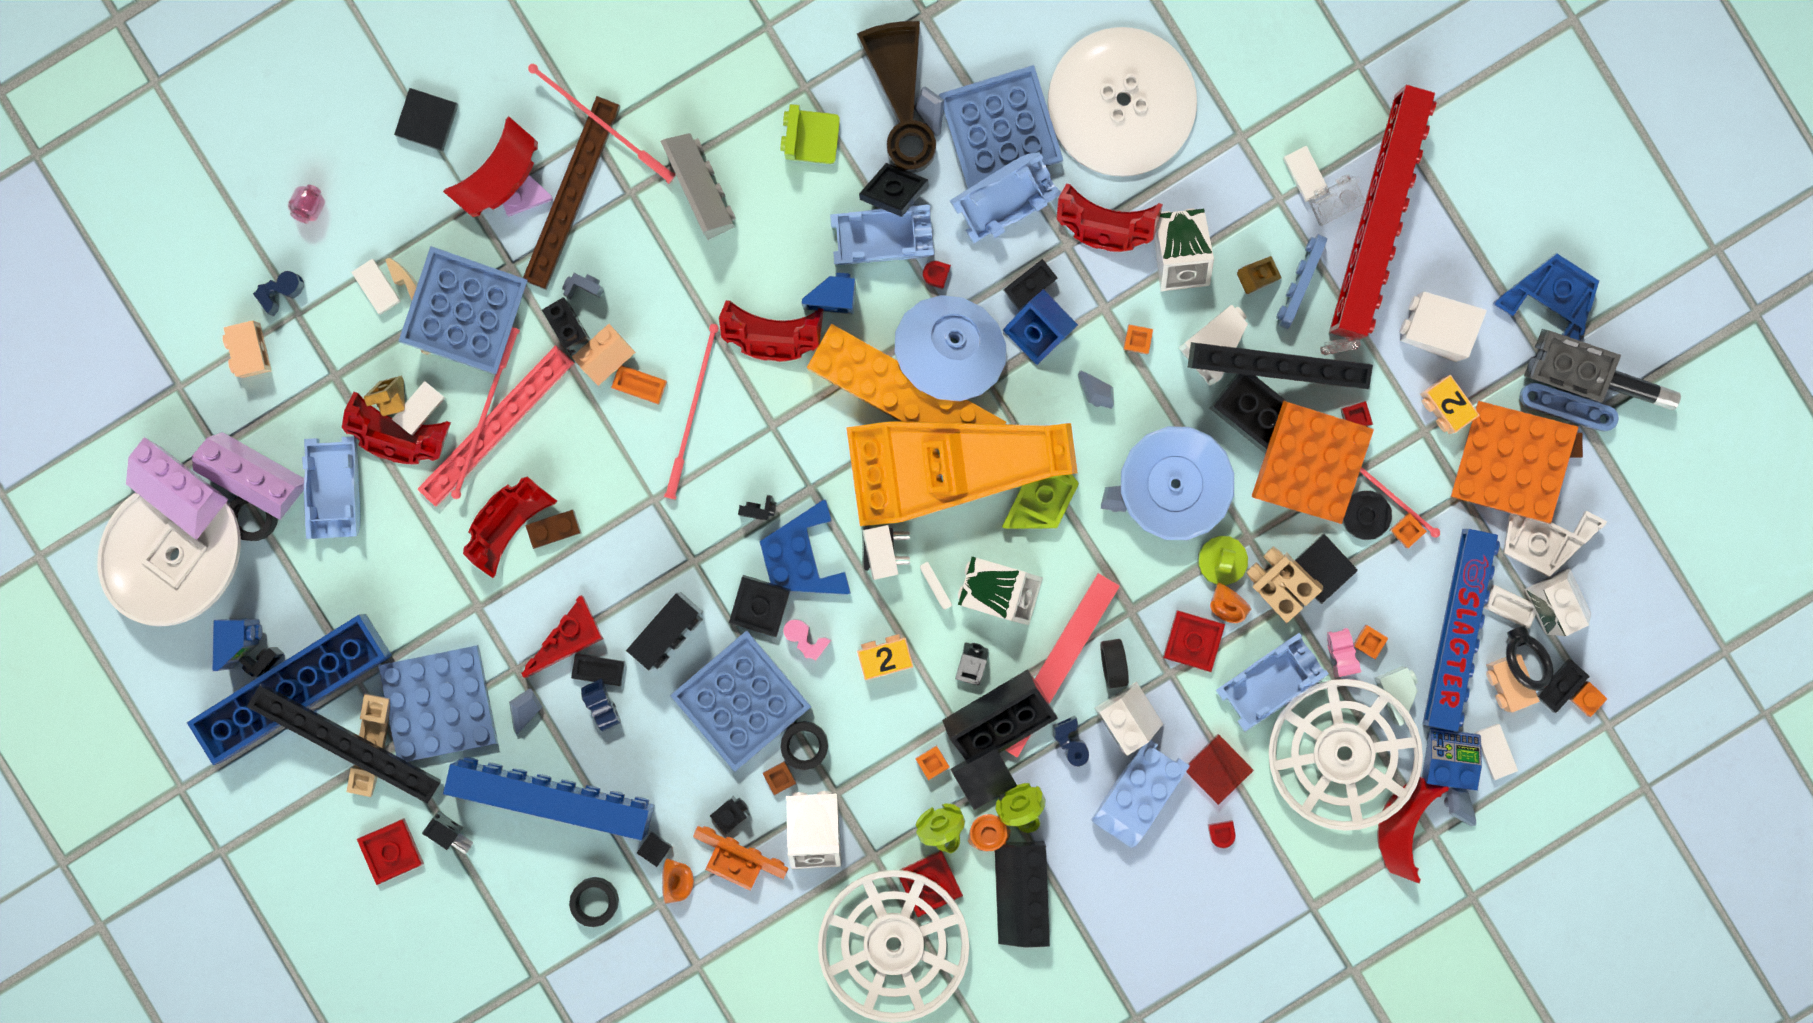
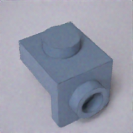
[562,273,604,300]

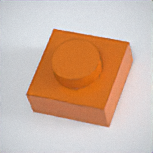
[1123,324,1153,354]
[1390,513,1427,548]
[1353,625,1388,659]
[1570,681,1607,717]
[915,745,950,781]

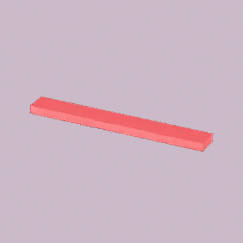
[418,345,575,506]
[1005,573,1120,757]

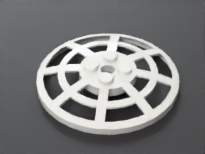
[1269,679,1423,831]
[818,870,969,1023]

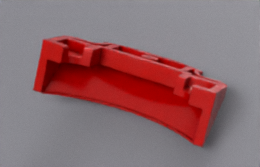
[443,116,538,217]
[1057,183,1163,252]
[719,300,824,362]
[341,392,451,464]
[463,477,557,578]
[1377,777,1449,884]

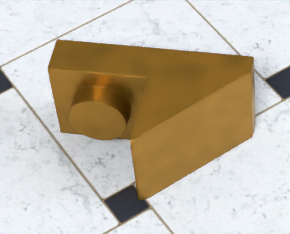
[1237,256,1282,294]
[364,375,405,416]

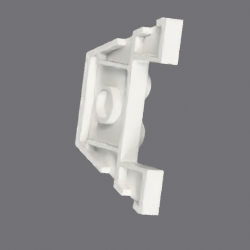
[1503,511,1607,577]

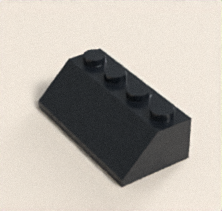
[942,669,1058,760]
[994,841,1050,948]

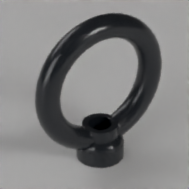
[1506,626,1554,691]

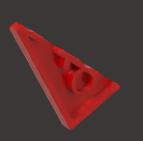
[521,595,604,678]

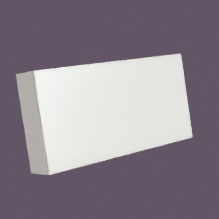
[1283,146,1329,202]
[351,259,401,315]
[392,381,445,436]
[862,525,898,580]
[920,561,952,609]
[1483,585,1537,629]
[1475,724,1518,780]

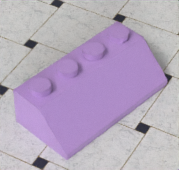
[192,432,304,520]
[126,437,228,540]

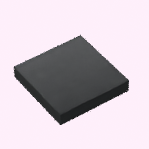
[394,88,458,151]
[859,163,929,217]
[1295,534,1358,604]
[729,575,791,637]
[950,745,1017,810]

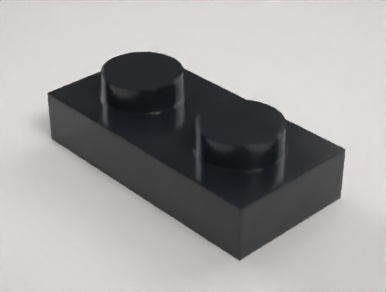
[1003,259,1058,310]
[1537,659,1590,713]

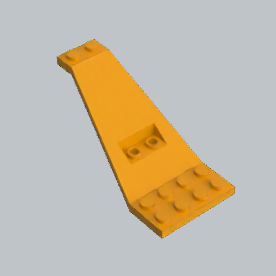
[846,421,1078,526]

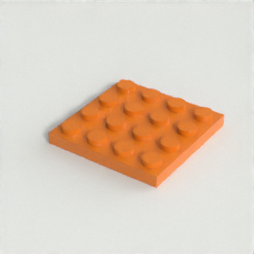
[1251,401,1374,524]
[1451,401,1578,524]

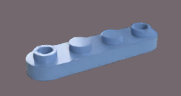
[1276,234,1327,329]
[1519,383,1619,431]

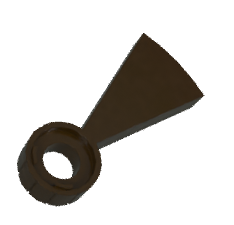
[857,21,936,173]

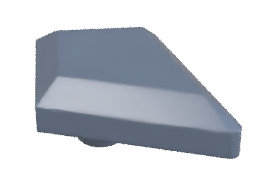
[914,86,944,136]
[1078,371,1114,409]
[1101,486,1127,512]
[509,688,543,734]
[1444,788,1476,826]

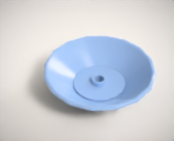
[894,295,1006,401]
[1121,426,1235,540]

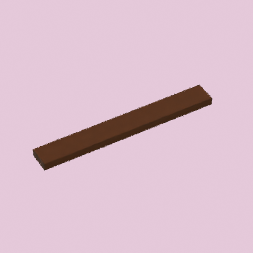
[523,96,621,290]

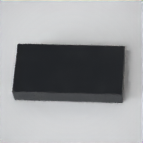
[571,653,625,686]

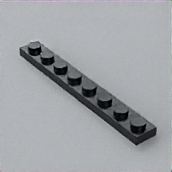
[1187,342,1373,389]
[247,683,441,804]

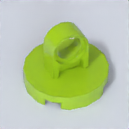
[1197,536,1248,585]
[995,783,1046,833]
[916,803,965,853]

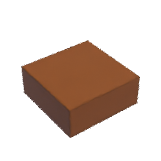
[762,761,797,795]

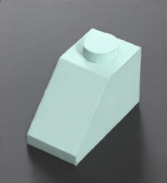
[1375,666,1418,726]

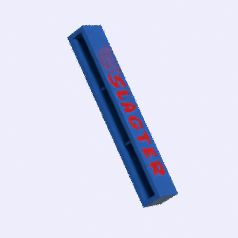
[1422,529,1500,732]

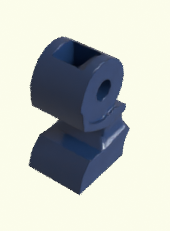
[253,271,304,316]
[581,679,621,732]
[1052,716,1089,767]

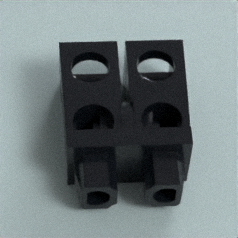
[542,297,591,356]

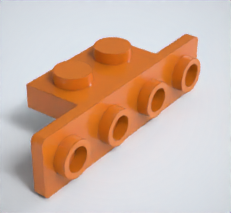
[693,826,789,891]

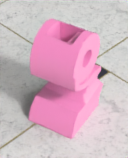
[783,619,831,661]
[1327,628,1361,677]

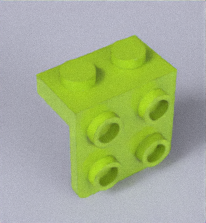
[780,104,840,164]

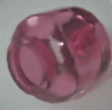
[287,184,325,224]

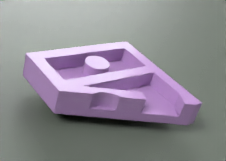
[503,175,553,217]

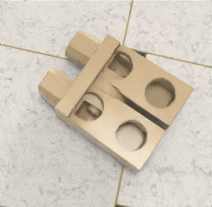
[1246,546,1323,623]

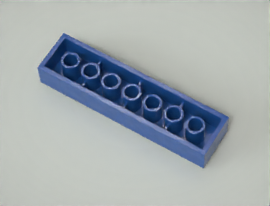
[186,614,392,765]
[443,757,654,841]

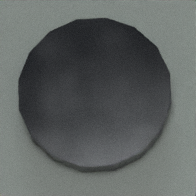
[1342,490,1392,540]

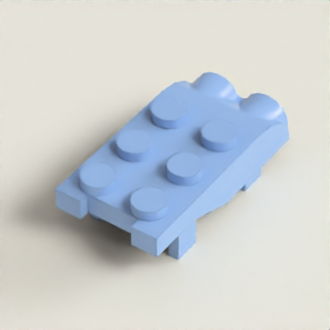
[950,152,1061,243]
[830,205,934,265]
[302,436,360,539]
[1216,633,1329,732]
[1091,740,1190,848]

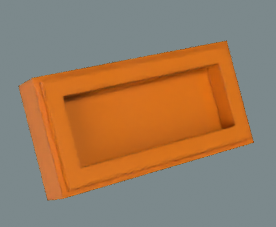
[611,365,667,405]

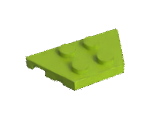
[1002,474,1079,529]

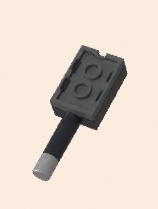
[1524,329,1681,410]

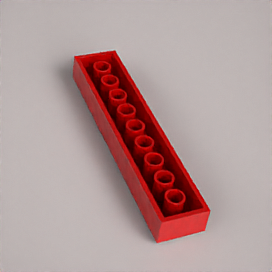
[1329,84,1437,341]

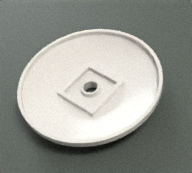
[1048,27,1197,177]
[97,492,241,626]

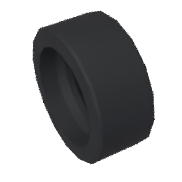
[230,496,278,541]
[1100,639,1129,689]
[780,721,828,770]
[569,877,619,927]

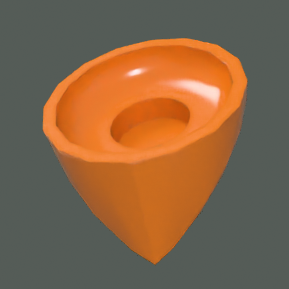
[1210,582,1252,623]
[967,814,1011,852]
[662,858,694,904]

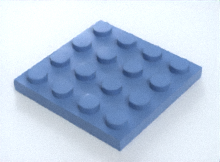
[939,65,1063,189]
[398,246,527,375]
[670,630,812,772]
[378,645,498,762]

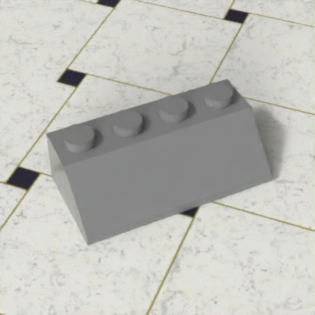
[660,133,736,240]

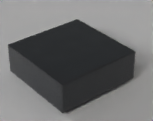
[637,832,672,867]

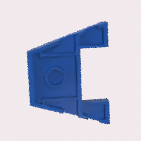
[1493,253,1599,341]
[759,500,851,595]

